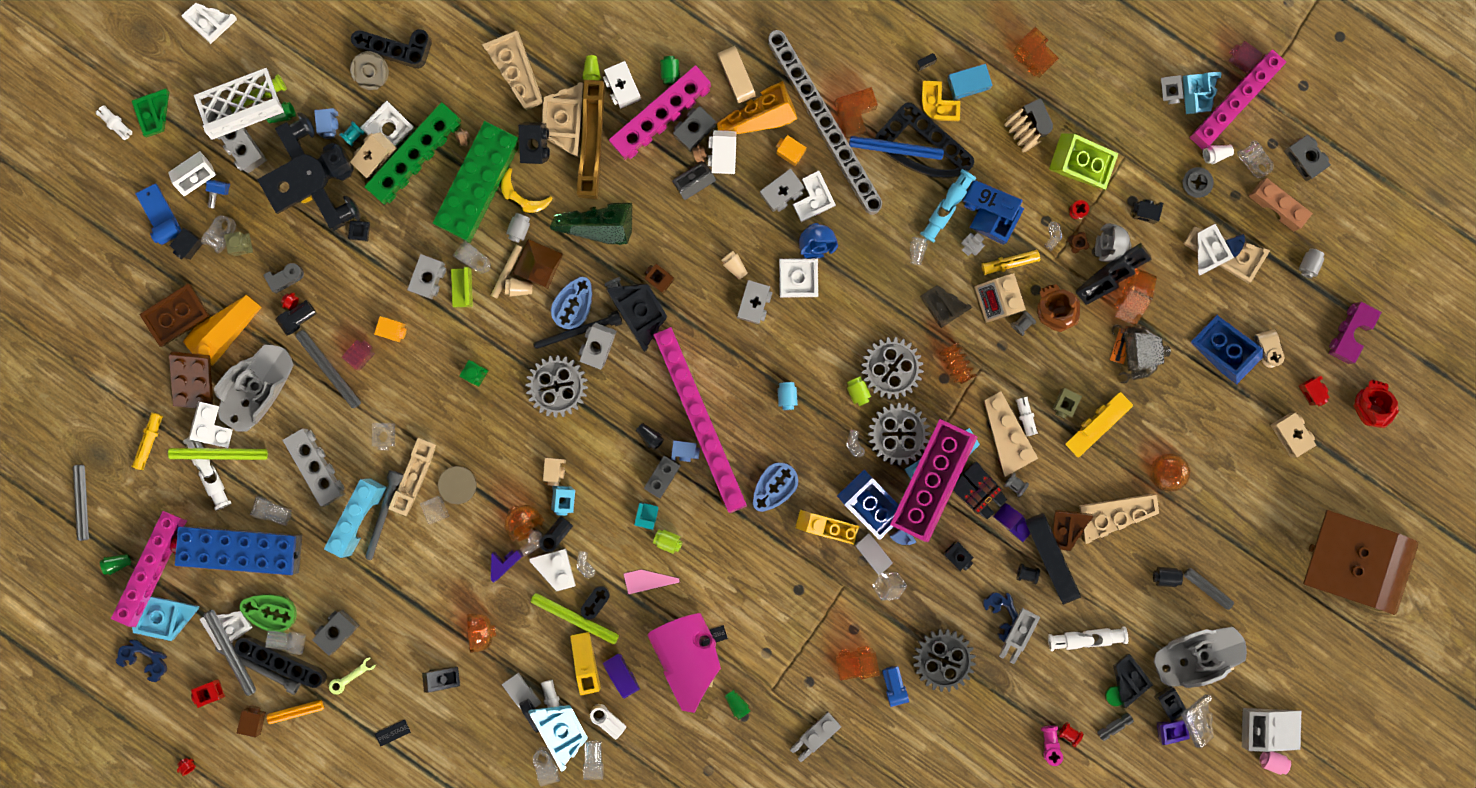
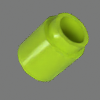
[847,377,871,406]
[653,529,683,554]

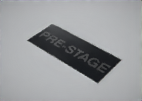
[702,625,728,647]
[375,720,411,747]

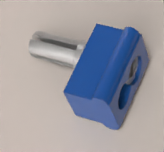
[206,179,230,208]

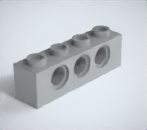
[204,96,267,173]
[283,428,345,507]

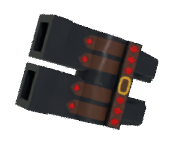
[952,461,1007,519]

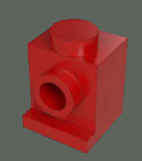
[1299,376,1330,407]
[191,679,225,708]

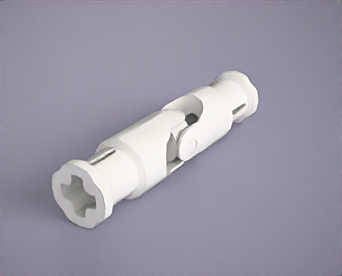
[183,438,232,511]
[1048,627,1128,651]

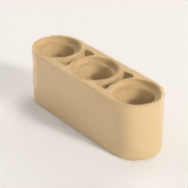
[717,46,756,104]

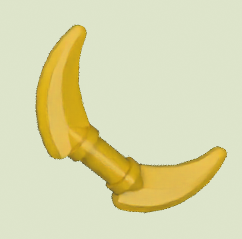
[501,168,552,213]

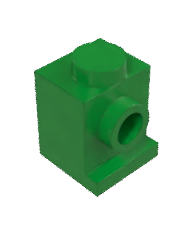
[459,360,489,387]

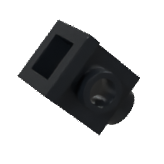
[1131,199,1164,224]
[943,541,974,571]

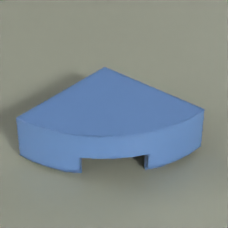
[890,530,916,545]

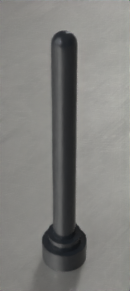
[533,310,623,349]

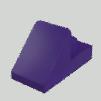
[993,502,1030,542]
[491,550,524,583]
[1157,719,1190,745]

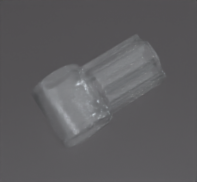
[250,496,292,525]
[265,630,307,655]
[583,741,604,780]

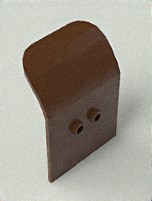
[1303,510,1419,615]

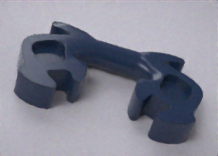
[983,592,1018,642]
[116,639,167,682]

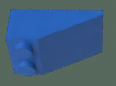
[1191,315,1263,385]
[837,470,899,540]

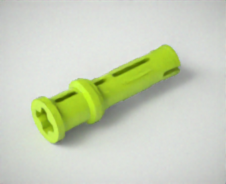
[229,75,287,112]

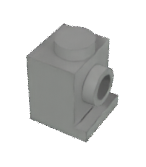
[1161,75,1184,104]

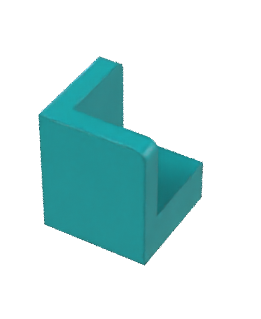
[634,502,659,530]

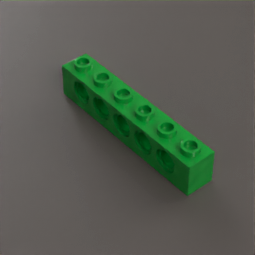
[364,102,461,205]

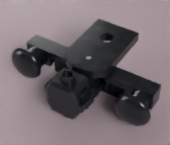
[257,112,361,231]

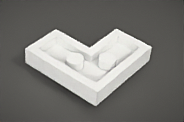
[793,171,836,222]
[188,401,233,448]

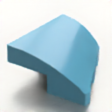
[1182,72,1221,114]

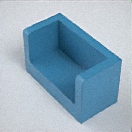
[947,64,993,100]

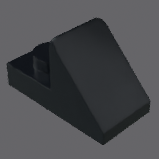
[422,667,460,693]
[1154,686,1188,722]

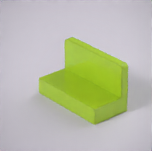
[451,267,473,308]

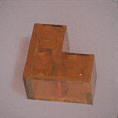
[1013,27,1059,78]
[834,87,878,139]
[1114,268,1157,326]
[835,646,880,681]

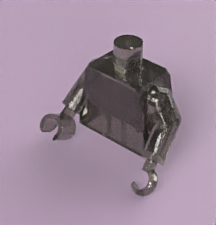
[1111,325,1171,384]

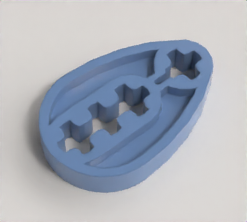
[551,277,593,330]
[753,463,798,512]

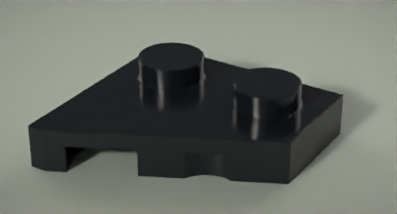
[1113,654,1153,708]

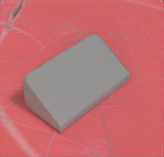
[854,533,893,575]

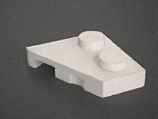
[1198,224,1234,275]
[530,549,576,591]
[200,611,253,650]

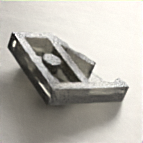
[920,285,972,328]

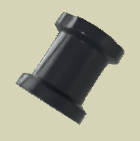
[1016,564,1040,585]

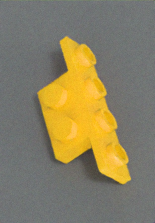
[1065,392,1133,457]

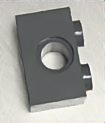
[673,106,716,152]
[1284,135,1331,181]
[644,456,681,499]
[312,610,360,656]

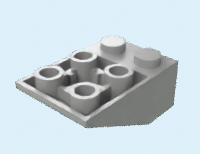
[1242,708,1301,752]

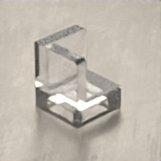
[420,496,450,524]
[872,572,907,601]

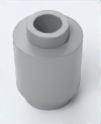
[506,213,530,243]
[1299,248,1324,278]

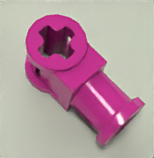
[1041,726,1063,766]

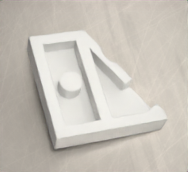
[182,3,237,44]

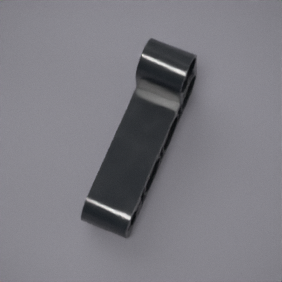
[351,29,432,69]

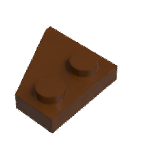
[1053,510,1093,551]

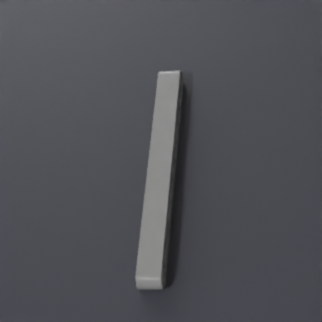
[768,30,882,215]

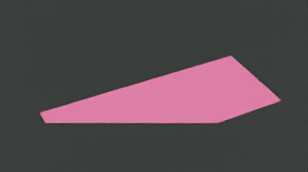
[624,570,679,594]

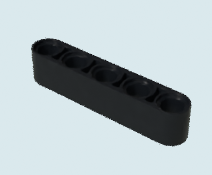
[1025,513,1081,605]
[234,637,327,688]

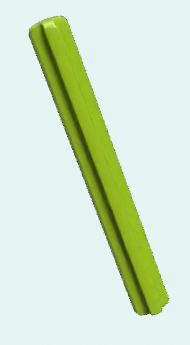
[168,448,268,460]
[531,593,619,644]

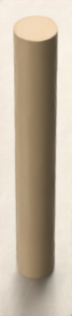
[490,244,522,299]

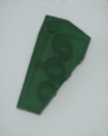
[550,203,633,245]

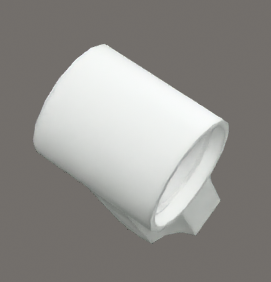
[590,704,627,740]

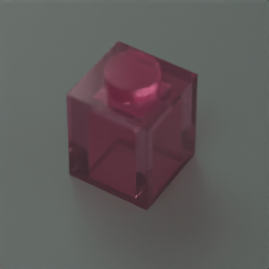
[1228,41,1263,74]
[342,340,375,371]

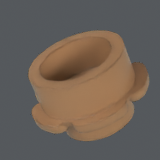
[455,128,471,147]
[692,144,708,163]

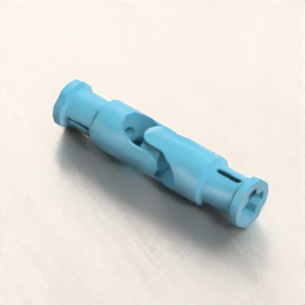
[920,169,976,243]

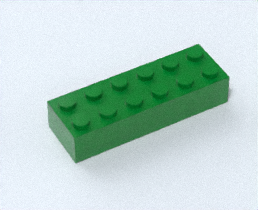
[432,121,519,243]

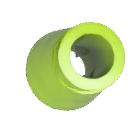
[582,55,601,81]

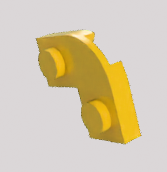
[922,81,960,121]

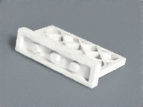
[194,68,284,140]

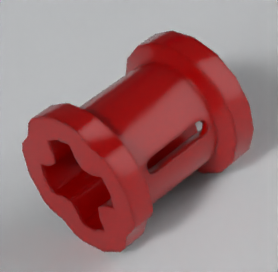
[1069,200,1089,219]
[1058,722,1084,747]

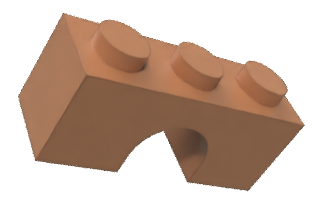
[1248,178,1313,232]

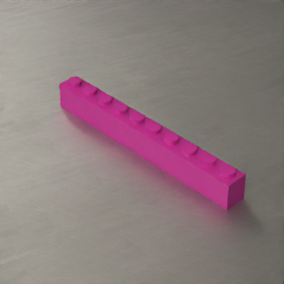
[654,327,747,514]

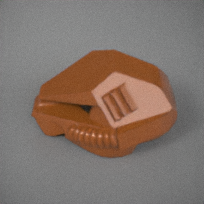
[1037,284,1080,332]

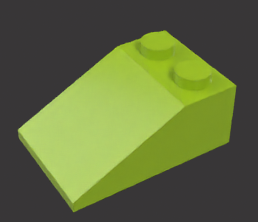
[1049,133,1118,190]

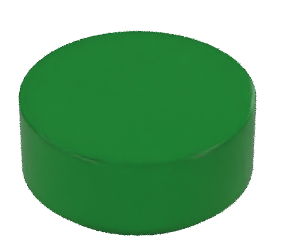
[1105,686,1121,706]

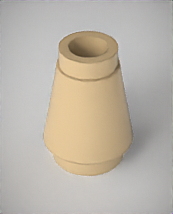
[721,251,748,280]
[505,278,533,297]

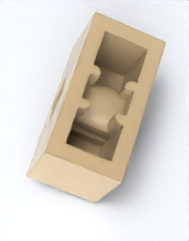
[350,132,396,178]
[1271,413,1316,458]

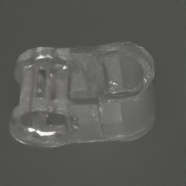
[1237,140,1274,178]
[201,216,236,253]
[453,240,491,274]
[533,747,560,787]

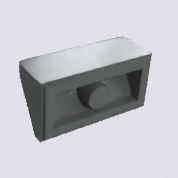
[672,162,716,200]

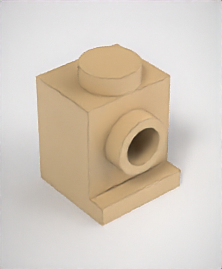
[543,458,566,486]

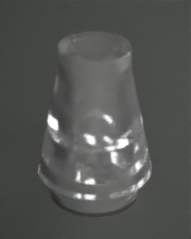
[910,237,928,265]

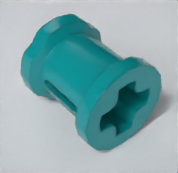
[339,121,365,146]

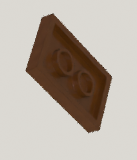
[139,284,210,347]
[169,352,214,408]

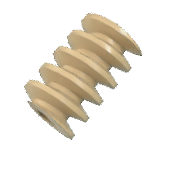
[1005,109,1041,152]

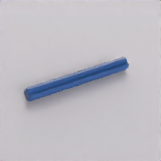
[849,136,944,160]

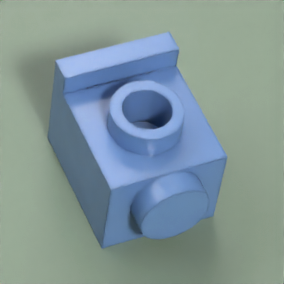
[314,108,339,139]
[671,441,700,462]

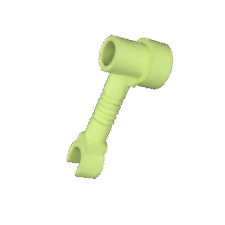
[329,658,376,694]

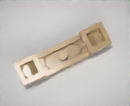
[388,438,436,516]

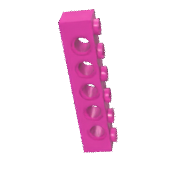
[1189,49,1286,150]
[609,65,711,160]
[111,511,187,627]

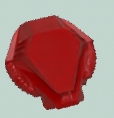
[1353,380,1399,428]

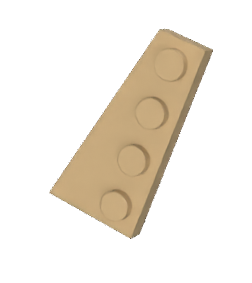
[482,31,543,110]
[1183,227,1270,284]
[984,391,1038,477]
[1079,493,1159,544]

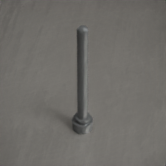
[365,470,404,560]
[215,647,301,695]

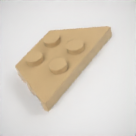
[542,82,584,157]

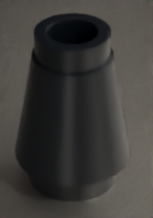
[636,423,664,451]

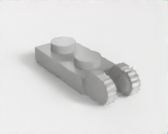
[999,608,1040,664]
[790,712,841,762]

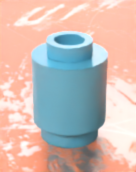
[777,382,798,410]

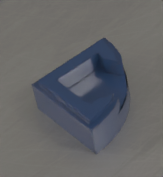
[1225,234,1245,257]

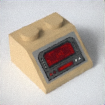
[974,273,1026,323]

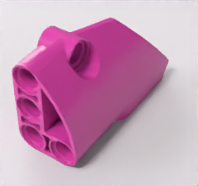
[647,613,721,713]

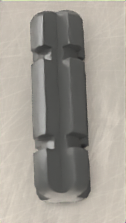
[1097,713,1134,741]

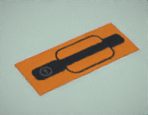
[1110,328,1133,364]

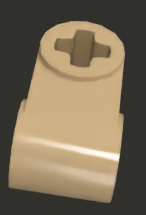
[1254,329,1284,368]

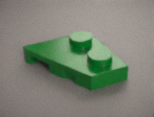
[132,89,169,138]

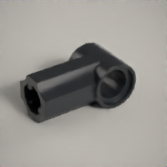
[275,300,317,336]
[540,516,573,552]

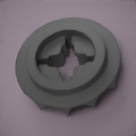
[1182,167,1214,198]

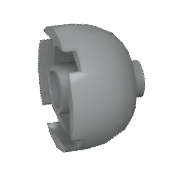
[1095,223,1131,262]

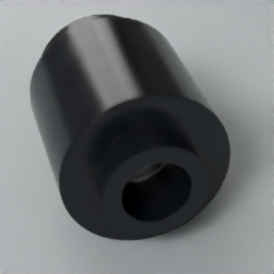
[1153,567,1183,587]

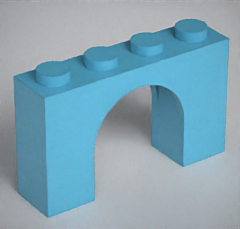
[324,478,387,558]

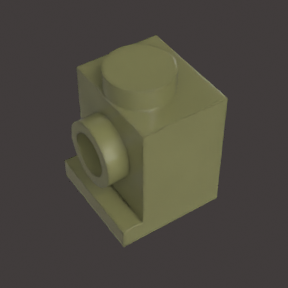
[224,232,253,256]
[1052,388,1082,419]

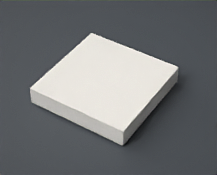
[779,258,818,298]

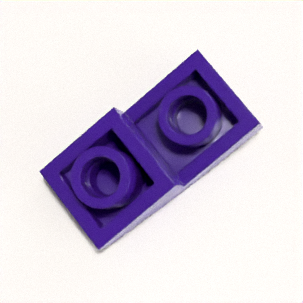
[603,654,640,699]

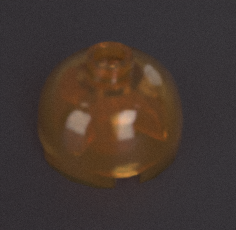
[1150,454,1190,491]
[504,505,544,542]
[467,614,496,653]

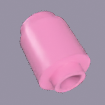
[1259,751,1291,775]

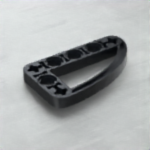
[875,103,974,179]

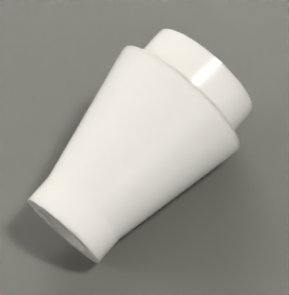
[1203,144,1234,164]

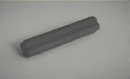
[1184,568,1234,610]

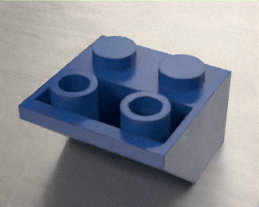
[970,206,1024,245]

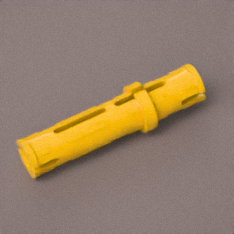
[981,249,1040,275]
[131,412,163,470]

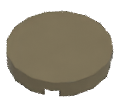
[350,51,389,90]
[438,466,477,504]

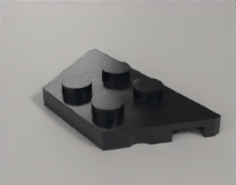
[606,283,667,352]

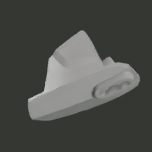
[214,345,294,432]
[1153,627,1247,688]

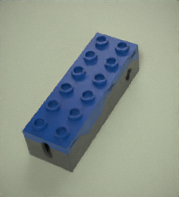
[170,526,302,575]

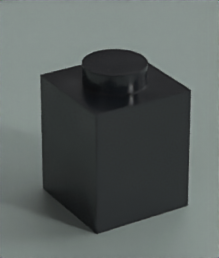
[169,228,204,260]

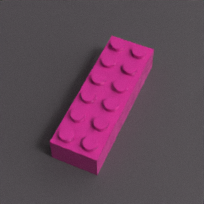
[890,419,978,542]

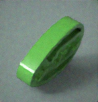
[240,594,297,633]

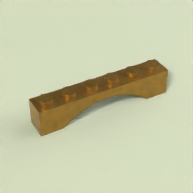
[577,80,605,199]

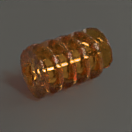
[939,342,978,384]

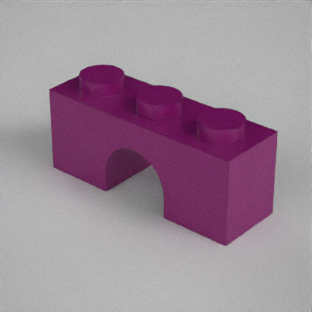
[1328,302,1382,364]

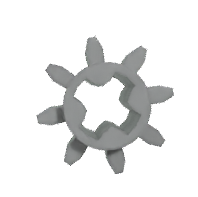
[961,233,985,256]

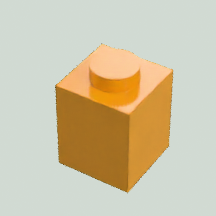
[776,135,807,167]
[374,316,407,342]

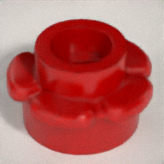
[281,292,299,311]
[177,758,196,776]

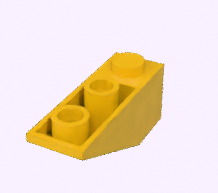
[795,510,859,545]
[570,632,601,695]

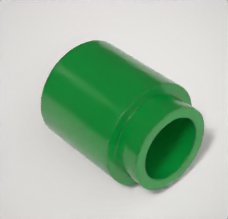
[660,56,680,85]

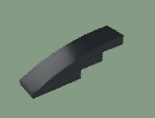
[1076,243,1152,305]

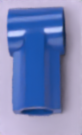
[882,666,909,707]

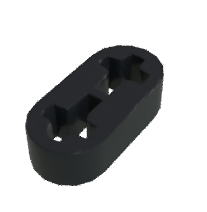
[581,586,610,619]
[519,699,539,733]

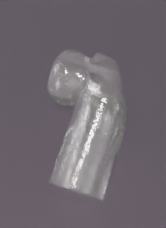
[1044,221,1062,251]
[847,429,865,457]
[520,530,542,557]
[577,551,596,578]

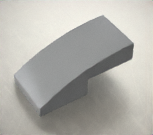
[502,672,541,709]

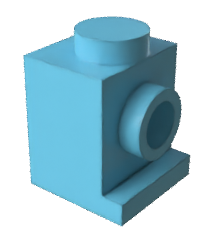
[551,486,575,516]

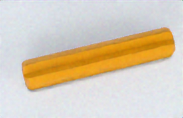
[266,700,324,724]

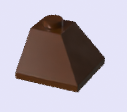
[513,239,563,289]

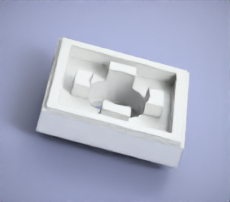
[360,101,415,147]

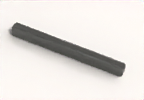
[295,330,361,408]
[204,610,256,696]

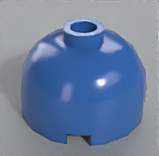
[799,223,838,259]

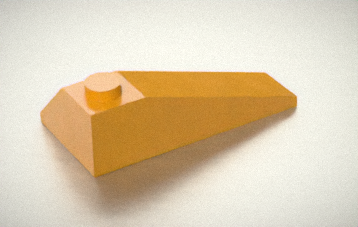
[717,81,797,134]
[183,295,262,366]

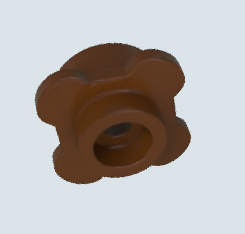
[1067,232,1090,254]

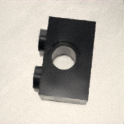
[518,122,550,164]

